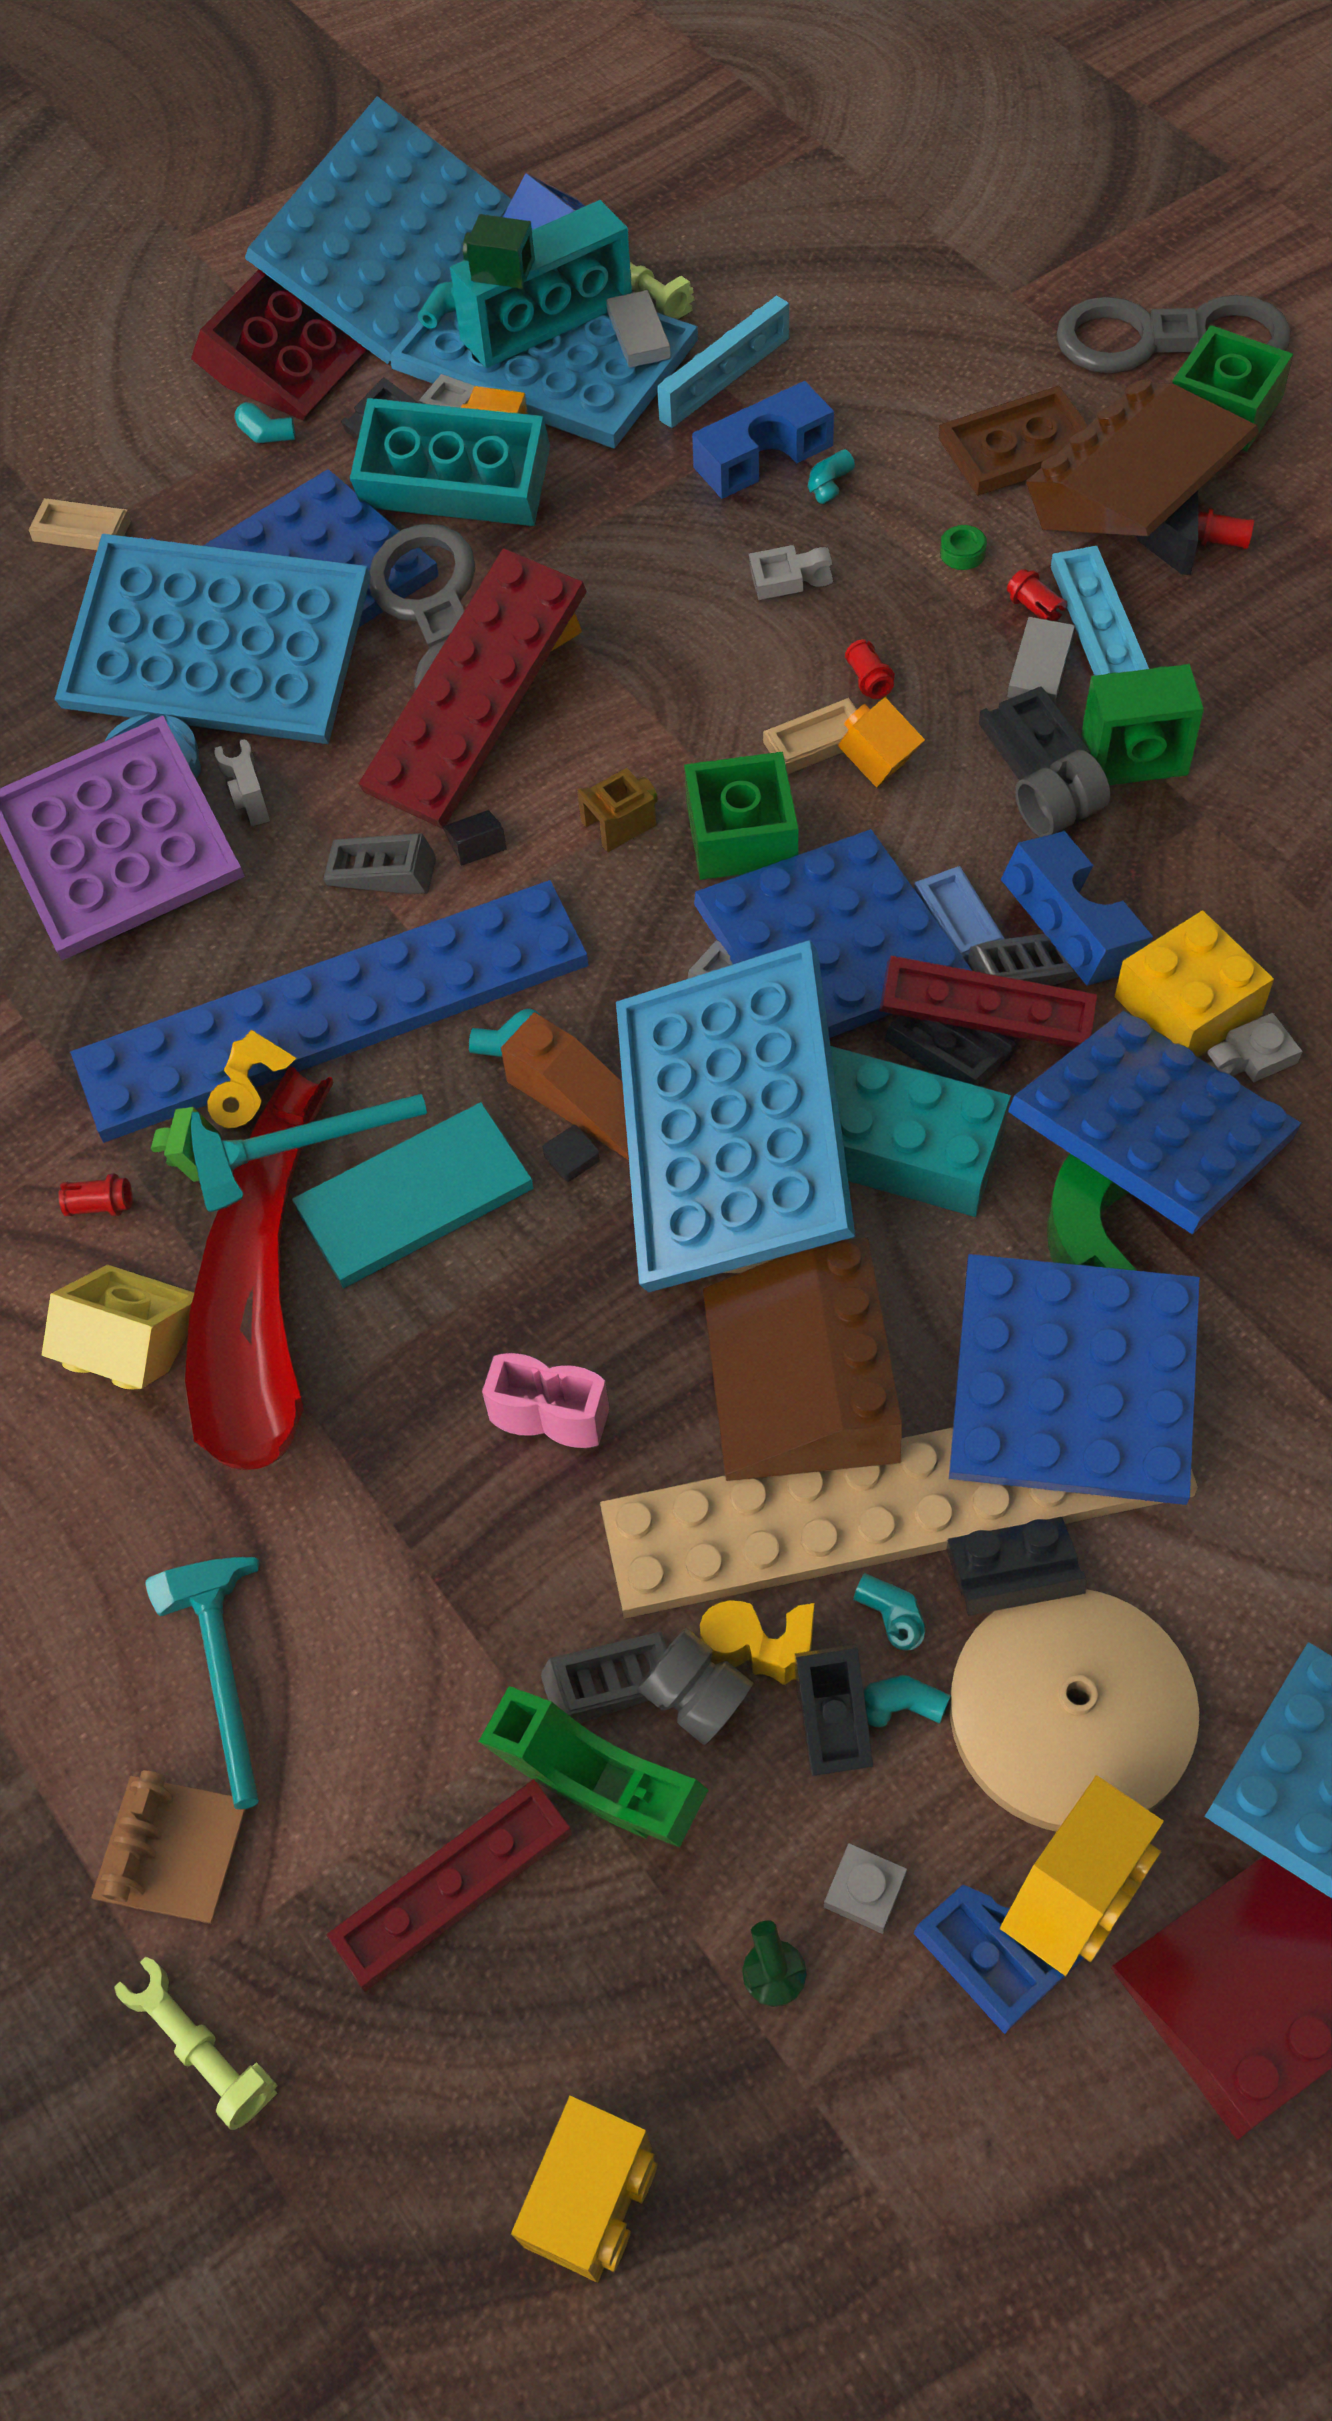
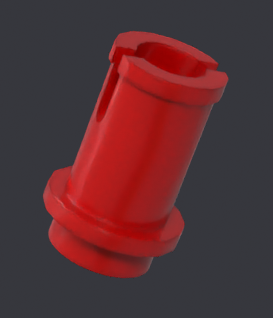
[1198,508,1254,549]
[1007,569,1067,622]
[845,639,895,699]
[59,1173,133,1216]

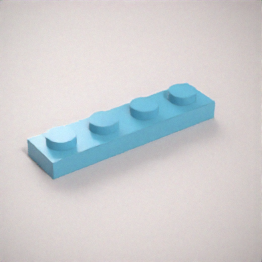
[657,295,789,428]
[1051,546,1149,676]

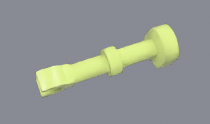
[630,262,694,319]
[114,1957,278,2130]

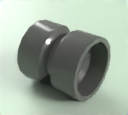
[1015,750,1110,837]
[637,1627,753,1745]

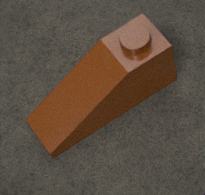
[501,1012,629,1160]

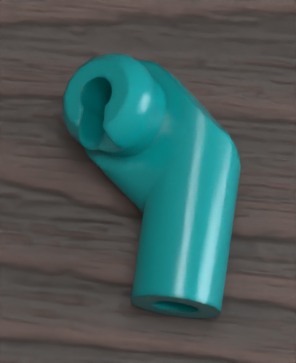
[235,402,296,443]

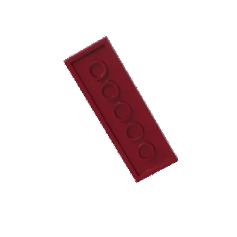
[358,548,587,829]

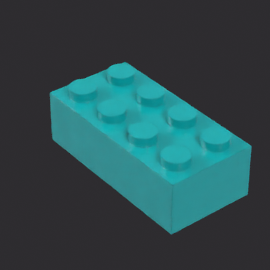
[450,200,632,368]
[350,398,550,526]
[831,1046,1011,1217]

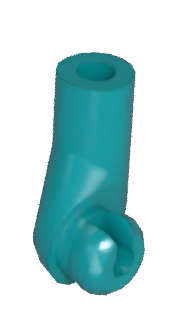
[418,281,456,329]
[807,449,855,504]
[469,1009,541,1057]
[853,1573,926,1651]
[863,1675,951,1727]

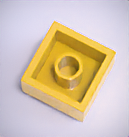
[1115,910,1274,1057]
[999,1775,1164,1976]
[511,2096,658,2283]

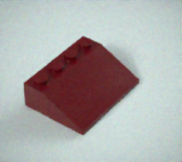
[191,269,368,421]
[1111,1855,1332,2140]

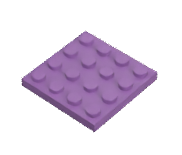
[0,716,245,961]

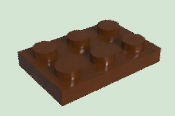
[938,385,1089,496]

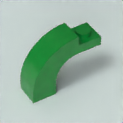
[1047,1154,1137,1271]
[478,1686,708,1848]

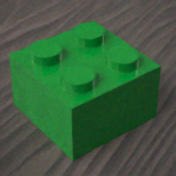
[1172,325,1293,452]
[1081,664,1204,785]
[684,752,799,880]

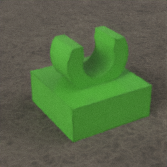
[151,1107,222,1182]

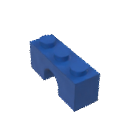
[692,381,834,499]
[1001,831,1153,986]

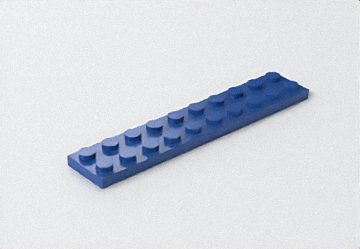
[70,880,589,1143]

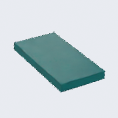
[292,1102,534,1289]

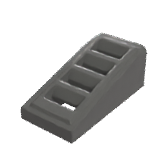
[323,833,436,894]
[968,934,1079,986]
[541,1631,667,1724]

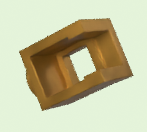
[577,768,658,853]

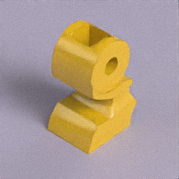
[207,1030,297,1128]
[700,1600,814,1685]

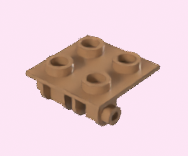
[91,1771,246,1924]

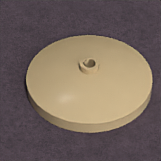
[949,1589,1199,1832]

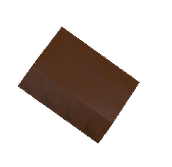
[1026,379,1259,536]
[703,1237,902,1481]

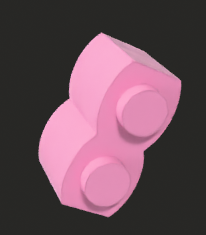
[482,1353,609,1448]

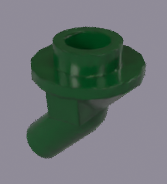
[742,1920,807,2007]

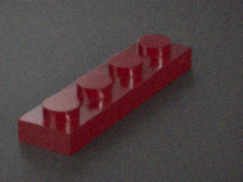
[879,956,1097,1048]
[326,1779,572,1992]

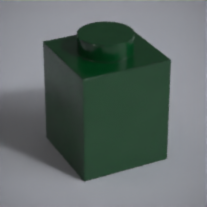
[463,214,535,289]

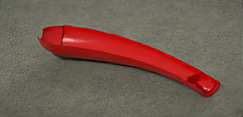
[185,1066,334,1470]

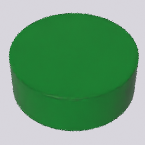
[940,525,987,570]

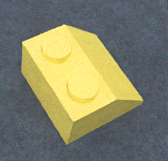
[42,1265,194,1389]

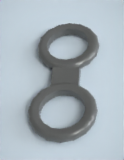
[1056,295,1291,374]
[369,524,476,690]

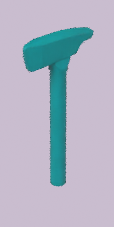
[191,1094,427,1212]
[145,1557,260,1809]

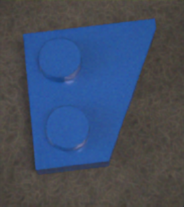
[913,1885,1085,2034]

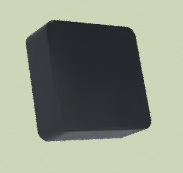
[542,1125,600,1182]

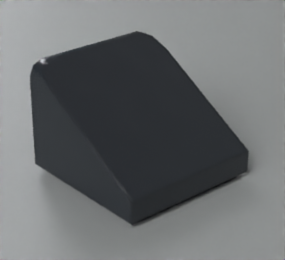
[443,810,507,866]

